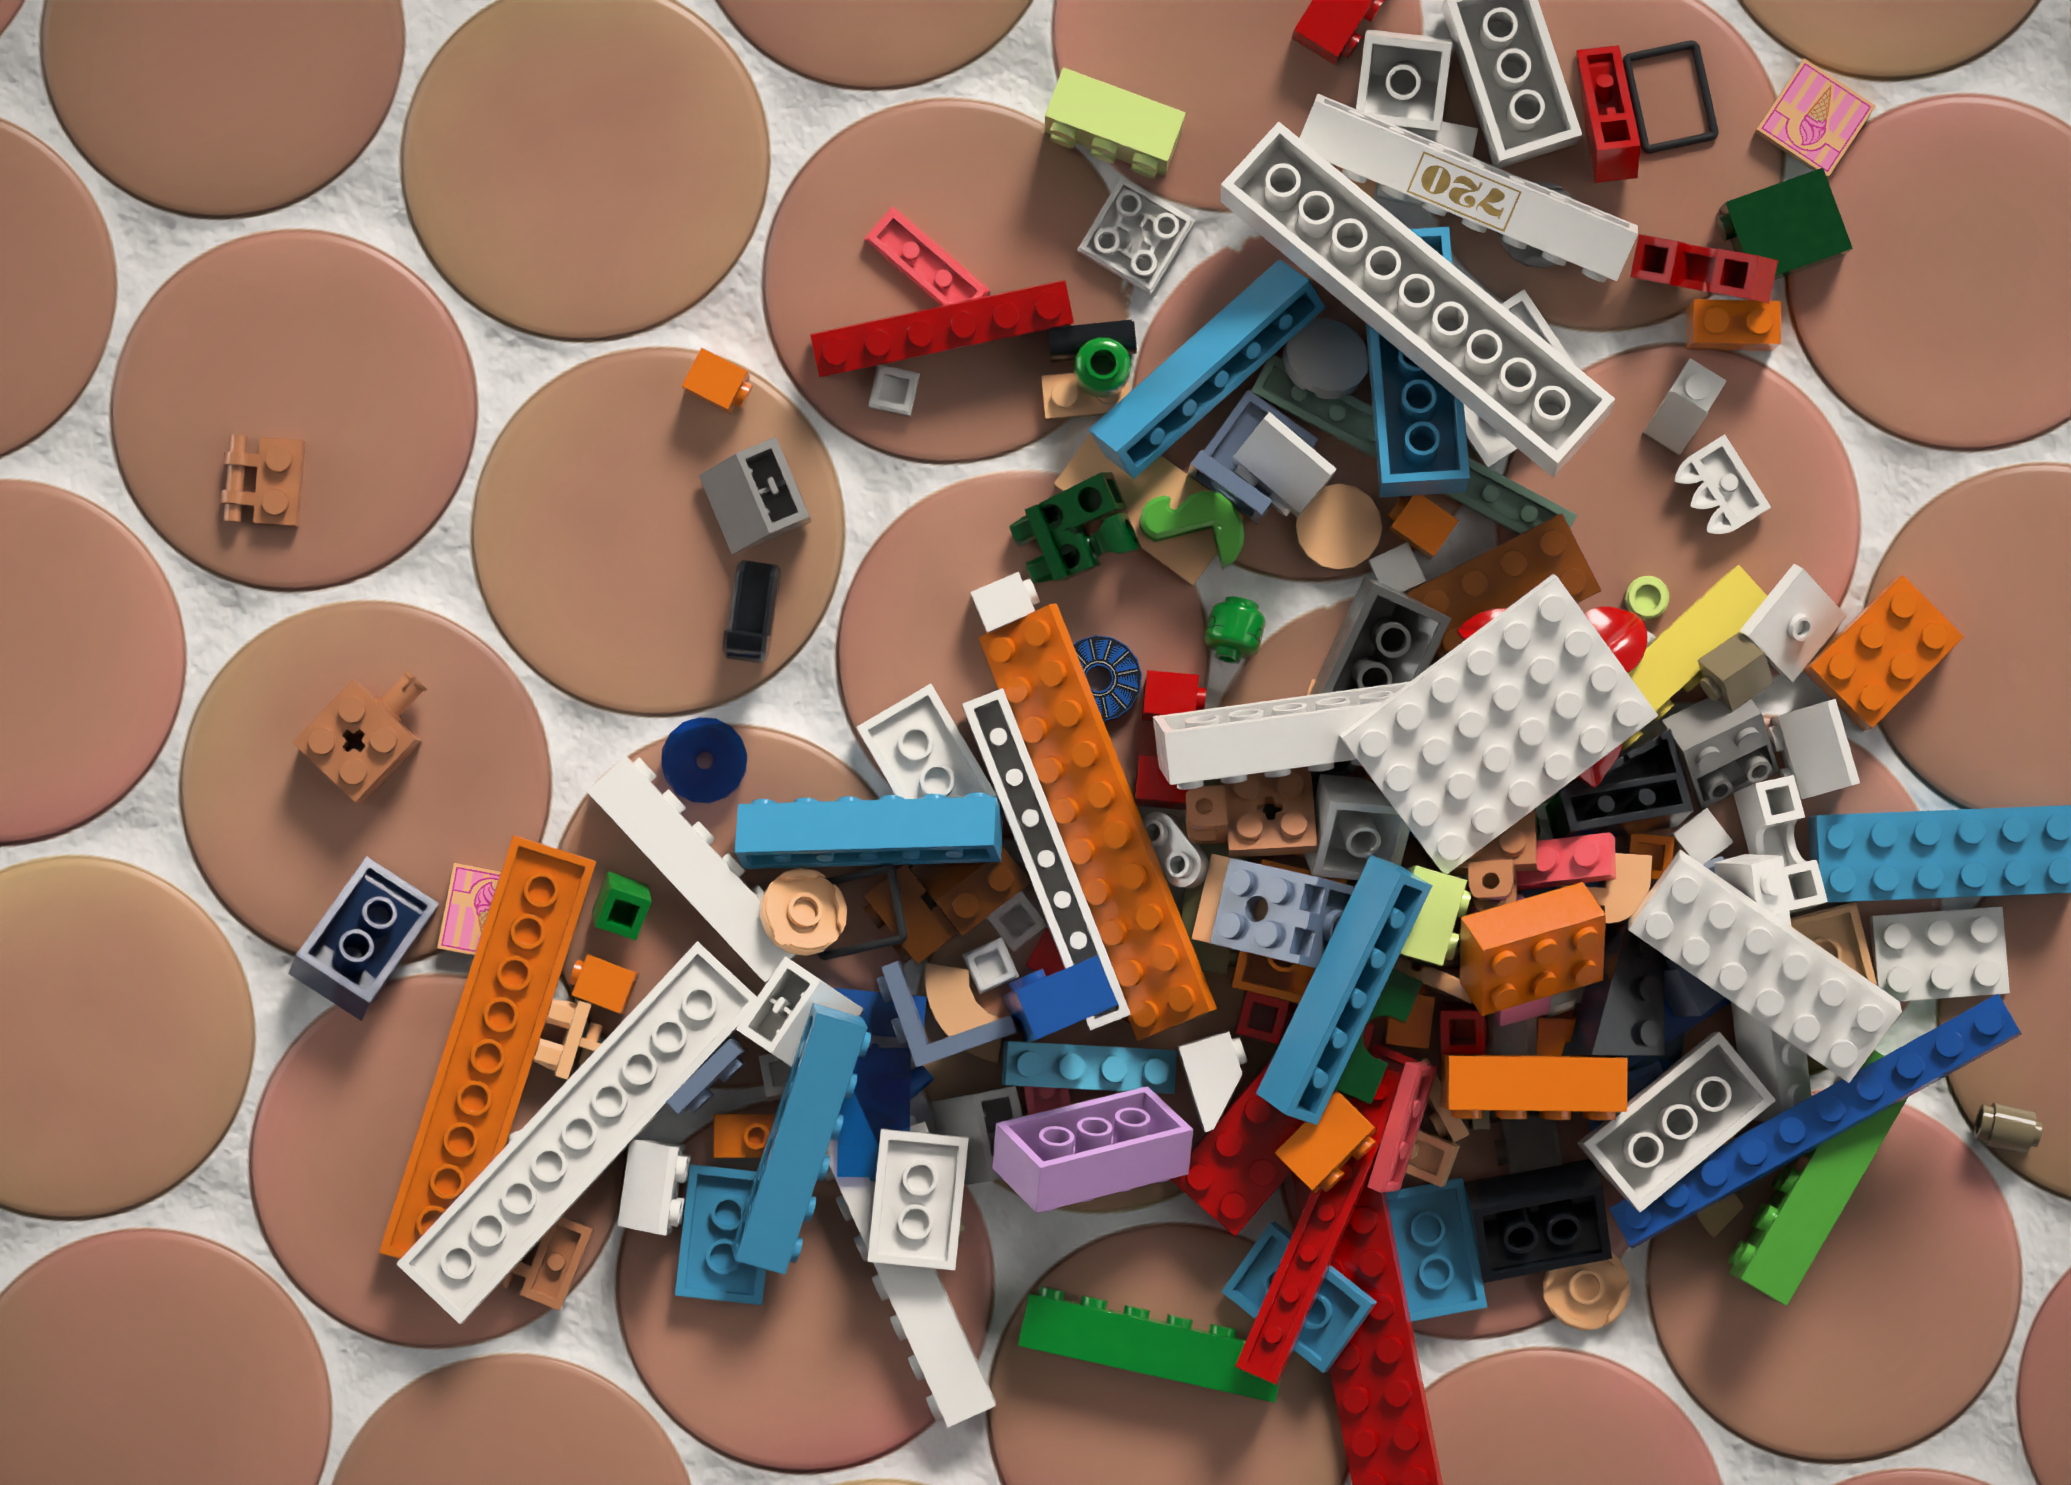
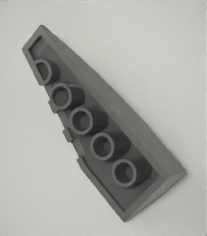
[1262,576,1451,820]

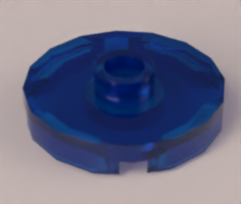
[661,717,748,804]

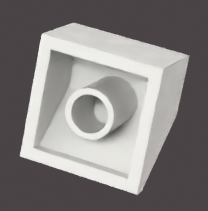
[1356,29,1453,131]
[1231,412,1336,518]
[1768,699,1860,800]
[1304,774,1410,880]
[1176,1031,1247,1132]

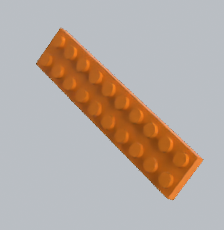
[978,603,1217,1041]
[379,835,597,1259]

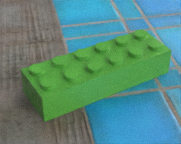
[1728,1050,1908,1306]

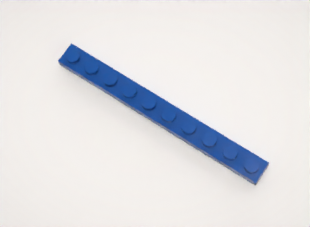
[1609,994,2022,1249]

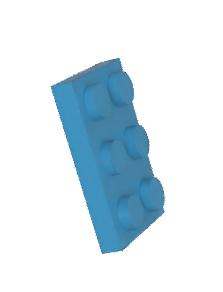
[675,1164,767,1305]
[1386,1177,1487,1322]
[1221,1221,1377,1373]

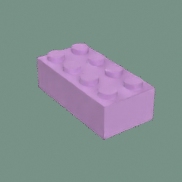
[992,1086,1193,1213]

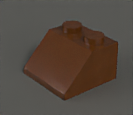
[910,845,1031,937]

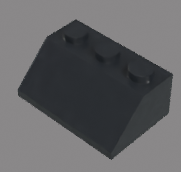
[1464,1159,1612,1283]

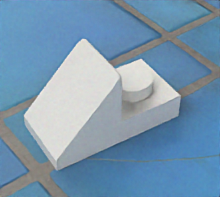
[1643,358,1727,455]

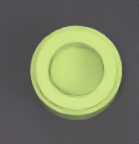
[1624,576,1669,620]

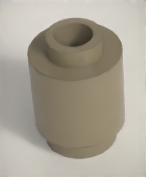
[1974,1103,2043,1154]

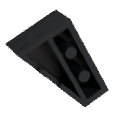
[1545,729,1693,839]
[1562,923,1665,1056]

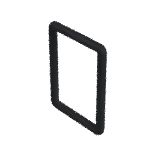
[1623,40,1719,153]
[817,864,907,960]

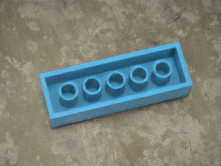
[1366,227,1470,498]
[1808,805,2071,903]

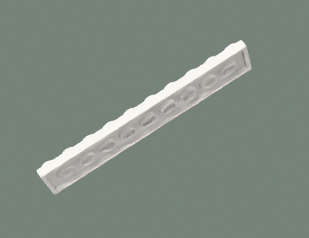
[397,941,757,1324]

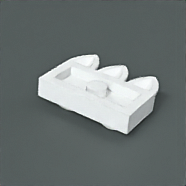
[1675,434,1771,534]

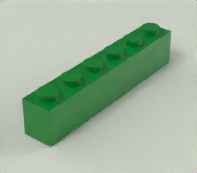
[1018,1286,1280,1403]

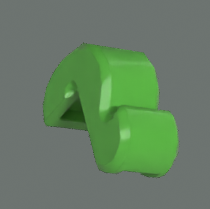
[1139,491,1244,570]

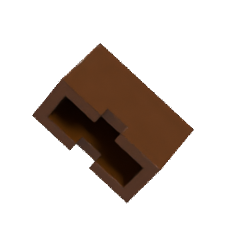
[863,865,959,965]

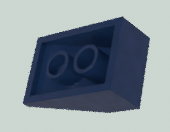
[288,856,439,1021]

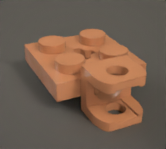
[1185,766,1317,858]
[1449,808,1538,912]

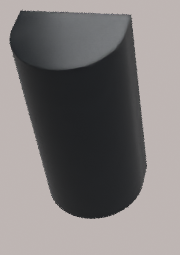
[1047,319,1137,363]

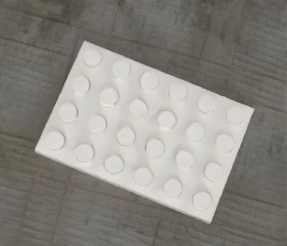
[1339,574,1658,874]

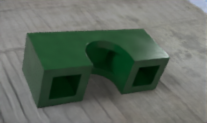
[1335,969,1423,1104]

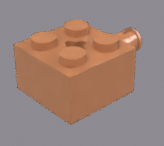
[292,670,427,804]

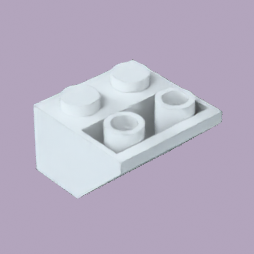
[736,956,865,1067]
[618,1138,691,1236]

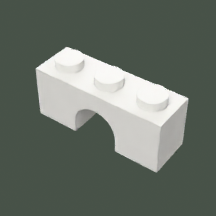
[1733,775,1828,913]

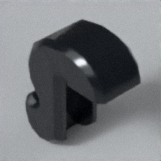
[722,560,781,663]

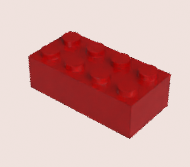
[1170,1052,1335,1237]

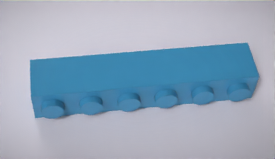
[1088,259,1325,479]
[735,792,1003,869]
[1256,855,1433,1125]
[731,1003,871,1275]

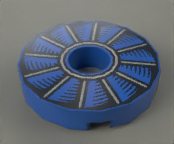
[1073,635,1142,722]

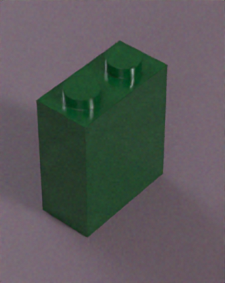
[1717,168,1853,280]

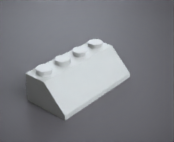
[1577,1032,1776,1212]

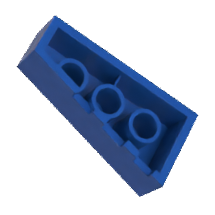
[1003,955,1118,1042]

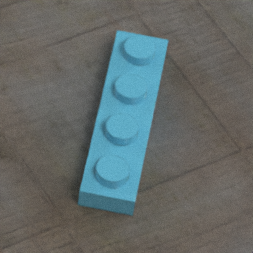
[1001,1041,1177,1094]

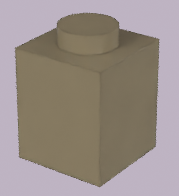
[1697,632,1774,711]

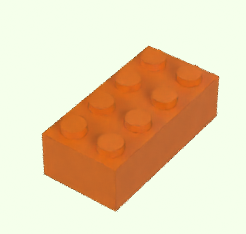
[1441,1054,1628,1120]

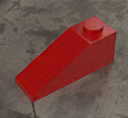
[1576,45,1641,183]

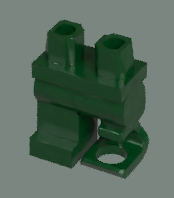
[1009,472,1142,584]

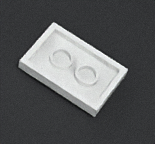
[856,684,997,799]
[1869,907,2010,1001]
[867,1129,969,1270]

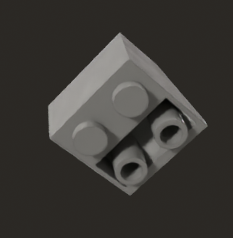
[699,437,812,555]
[1662,697,1779,809]
[931,1086,1023,1185]

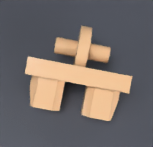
[533,998,603,1080]

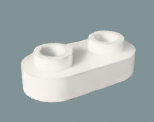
[1143,812,1209,888]

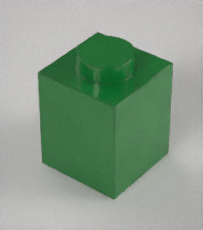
[592,871,652,941]

